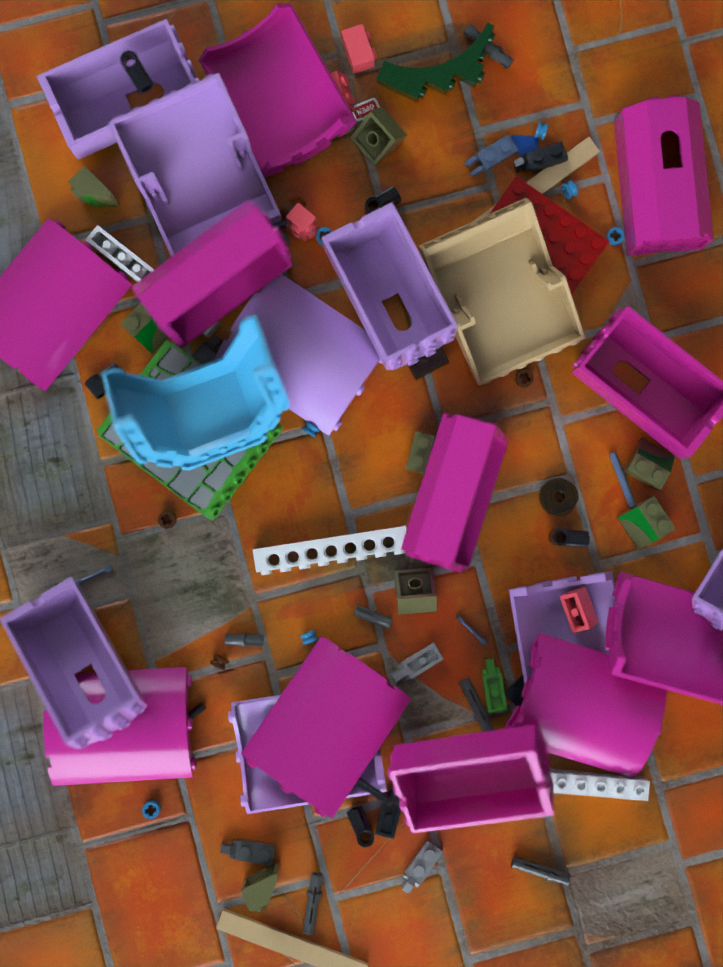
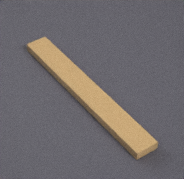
[472,137,600,222]
[216,908,368,967]

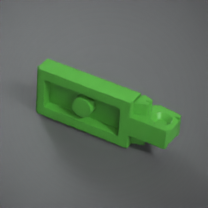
[482,658,508,714]

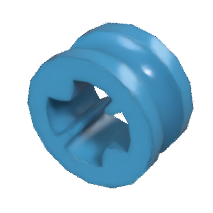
[534,121,549,140]
[561,180,578,200]
[316,227,332,246]
[606,227,624,246]
[301,421,320,438]
[299,630,318,645]
[142,800,161,819]

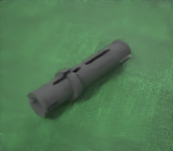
[463,24,514,70]
[458,677,495,732]
[511,855,570,886]
[302,872,323,935]

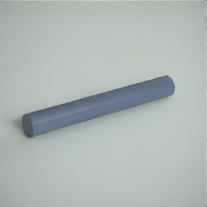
[608,452,636,508]

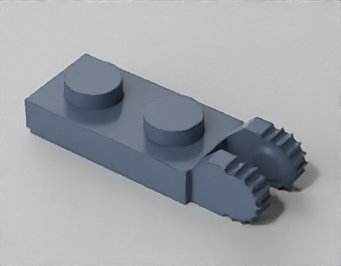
[464,134,518,177]

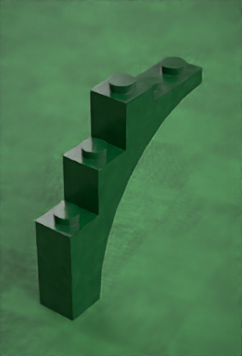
[376,23,496,103]

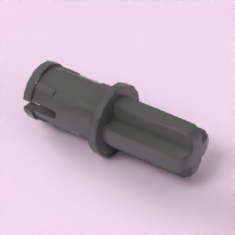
[354,605,392,629]
[225,632,264,648]

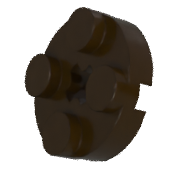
[539,478,578,516]

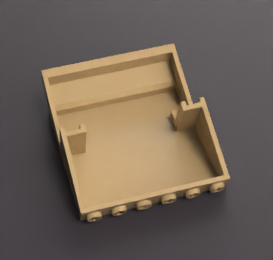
[418,198,585,385]

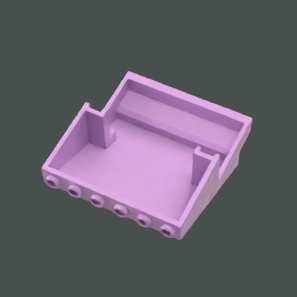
[109,73,282,257]

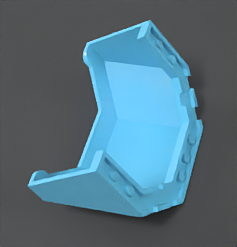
[102,315,290,470]

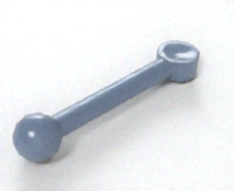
[75,565,112,585]
[456,615,487,645]

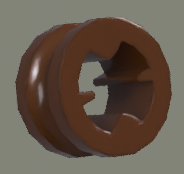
[515,370,534,388]
[158,511,176,529]
[210,654,229,670]

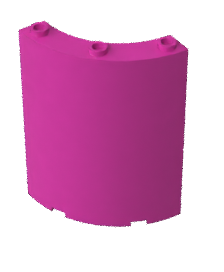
[199,3,357,178]
[0,218,132,391]
[605,571,723,705]
[506,633,667,778]
[241,636,412,818]
[43,667,197,786]

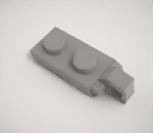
[391,642,444,682]
[401,839,443,894]

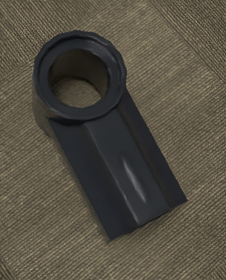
[120,50,154,94]
[364,186,402,215]
[85,362,121,399]
[548,529,590,548]
[346,805,374,847]

